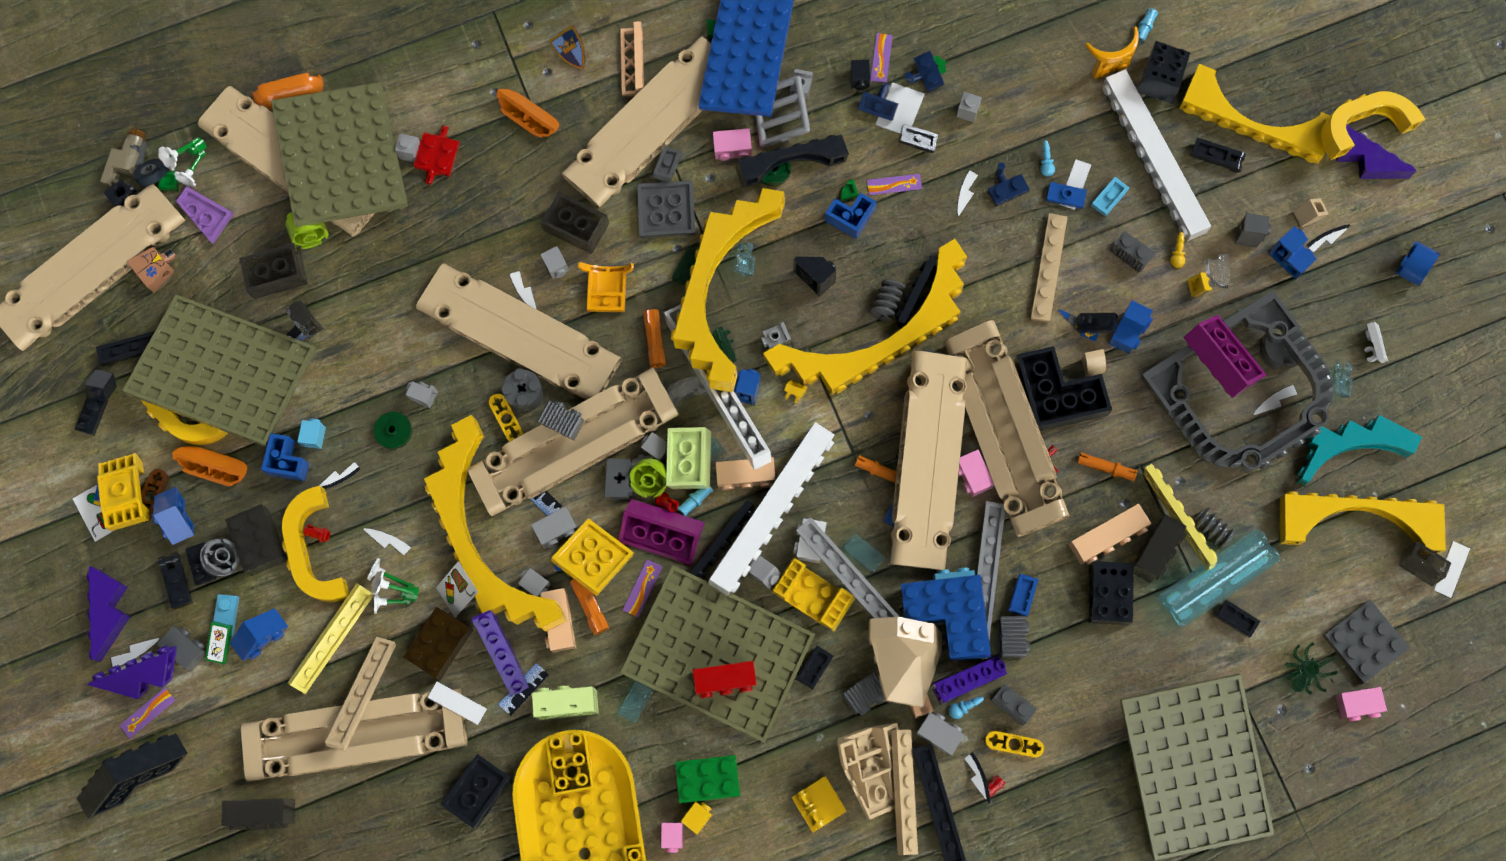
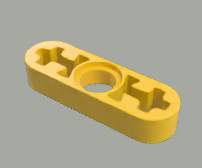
[489,394,524,442]
[985,731,1044,758]

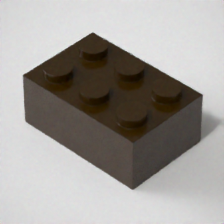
[403,607,473,680]

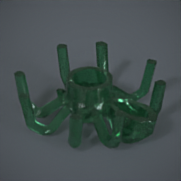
[1284,642,1338,695]

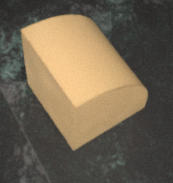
[1293,198,1329,227]
[1081,349,1106,377]

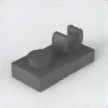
[653,147,682,182]

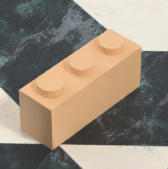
[716,457,776,491]
[541,588,576,653]

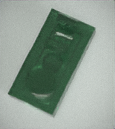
[672,246,696,286]
[711,327,737,363]

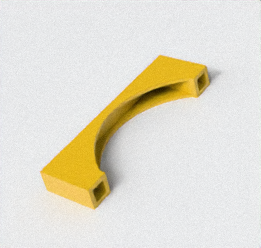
[1179,64,1330,164]
[1280,492,1446,554]

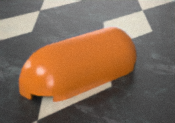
[252,73,324,111]
[496,89,559,137]
[172,446,247,486]

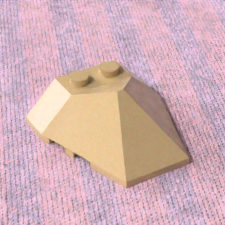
[868,617,942,707]
[837,723,899,819]

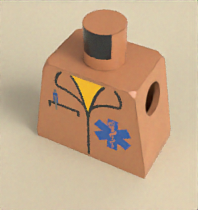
[127,247,177,293]

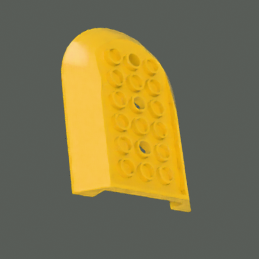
[513,730,646,861]

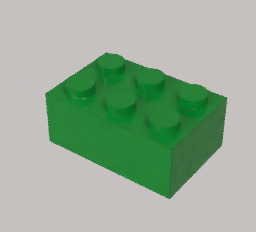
[675,755,741,804]

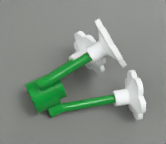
[158,137,207,187]
[368,558,419,614]

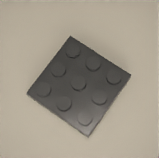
[637,181,695,238]
[1322,600,1410,684]

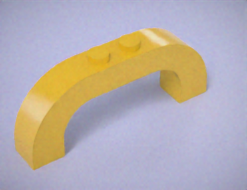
[1321,91,1425,160]
[141,400,228,445]
[282,485,349,603]

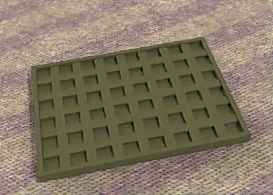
[271,82,408,227]
[122,294,316,447]
[620,565,815,743]
[1120,673,1275,861]

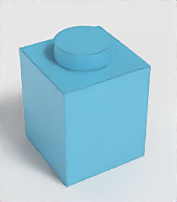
[298,418,326,449]

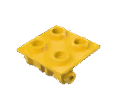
[791,776,847,833]

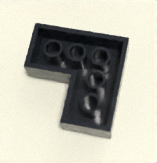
[1014,346,1112,431]
[76,733,188,819]

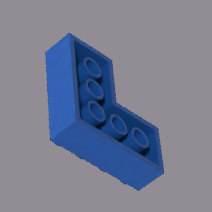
[901,575,991,661]

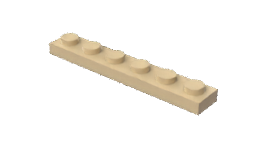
[1030,213,1068,323]
[325,637,396,751]
[891,730,918,855]

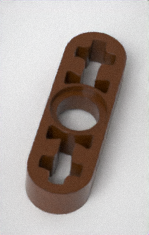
[141,469,169,523]

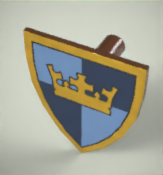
[548,25,585,69]

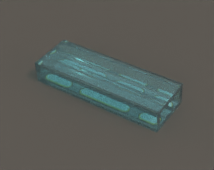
[1158,528,1281,628]

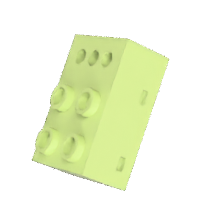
[666,427,711,489]
[532,686,599,720]

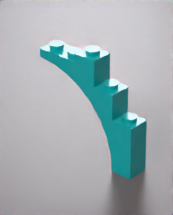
[1296,415,1422,486]

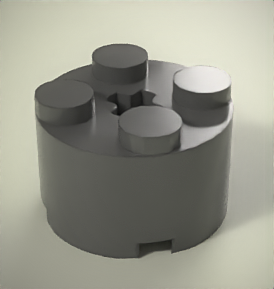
[502,369,543,412]

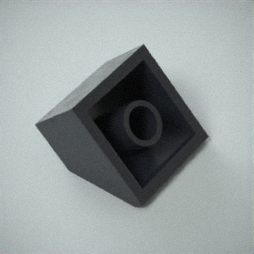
[794,256,837,297]

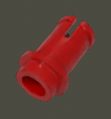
[655,493,679,512]
[303,524,330,543]
[988,774,1006,798]

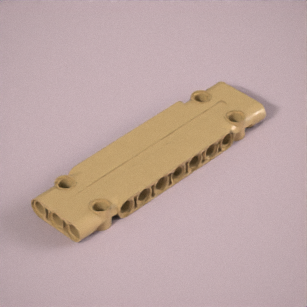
[561,36,711,208]
[198,86,375,236]
[0,184,186,351]
[416,263,622,400]
[944,320,1070,537]
[890,351,967,570]
[467,368,679,517]
[241,688,467,782]

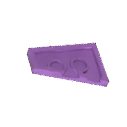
[176,186,234,244]

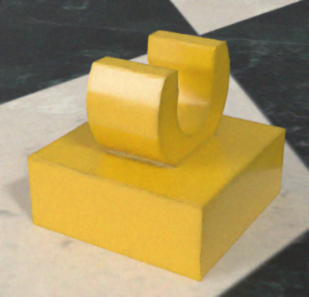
[1187,272,1212,297]
[784,380,808,403]

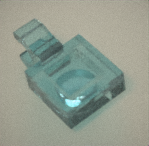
[735,241,755,277]
[1333,362,1353,398]

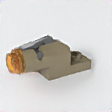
[100,129,146,189]

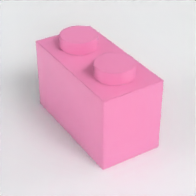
[713,128,752,161]
[958,450,994,497]
[1335,687,1387,722]

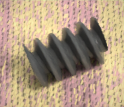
[871,280,905,321]
[1193,507,1235,550]

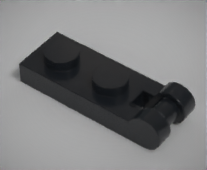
[1190,137,1246,173]
[158,552,193,610]

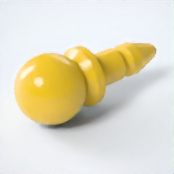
[1170,232,1186,269]

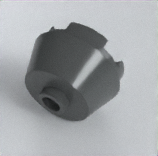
[200,539,240,576]

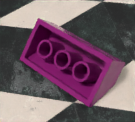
[1183,315,1266,398]
[618,499,705,565]

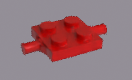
[414,125,460,185]

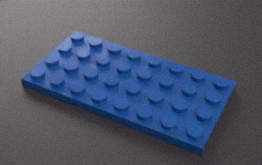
[698,0,794,117]

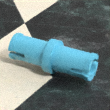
[1138,8,1158,44]
[677,486,713,516]

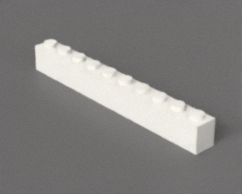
[1102,69,1211,241]
[664,304,771,470]
[708,422,834,596]

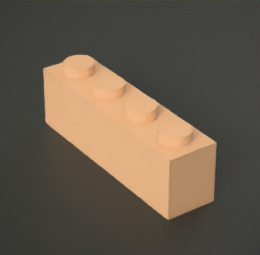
[1069,504,1151,565]

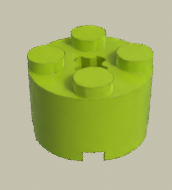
[285,212,329,249]

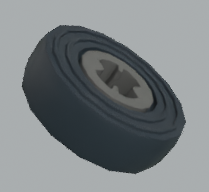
[133,159,167,186]

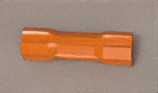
[643,309,666,368]
[570,579,609,636]

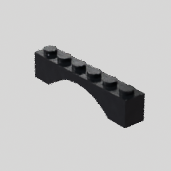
[735,134,849,188]

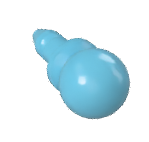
[1040,140,1055,177]
[948,697,984,719]

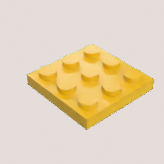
[551,518,634,596]

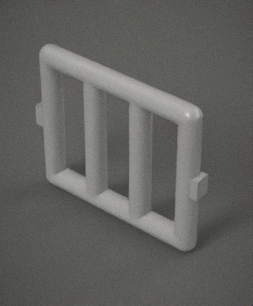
[755,75,810,148]

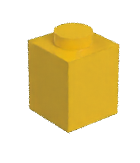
[681,802,712,835]

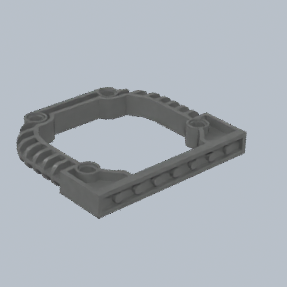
[1141,290,1334,472]

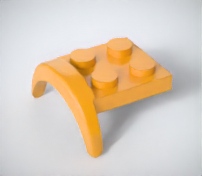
[1085,27,1139,79]
[578,262,634,312]

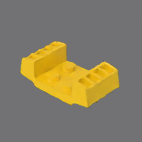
[97,453,149,531]
[771,558,855,632]

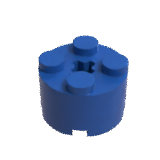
[1395,241,1440,286]

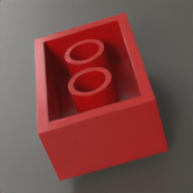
[692,661,757,699]

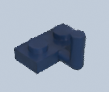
[905,51,945,92]
[858,83,899,121]
[988,162,1030,207]

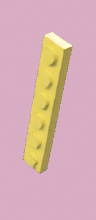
[1143,464,1217,571]
[288,583,374,694]

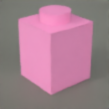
[661,823,683,852]

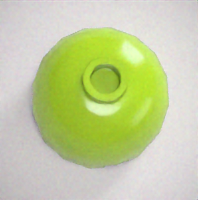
[629,458,667,498]

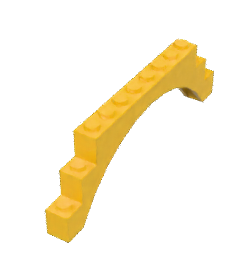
[671,188,785,392]
[763,239,967,394]
[424,415,567,631]

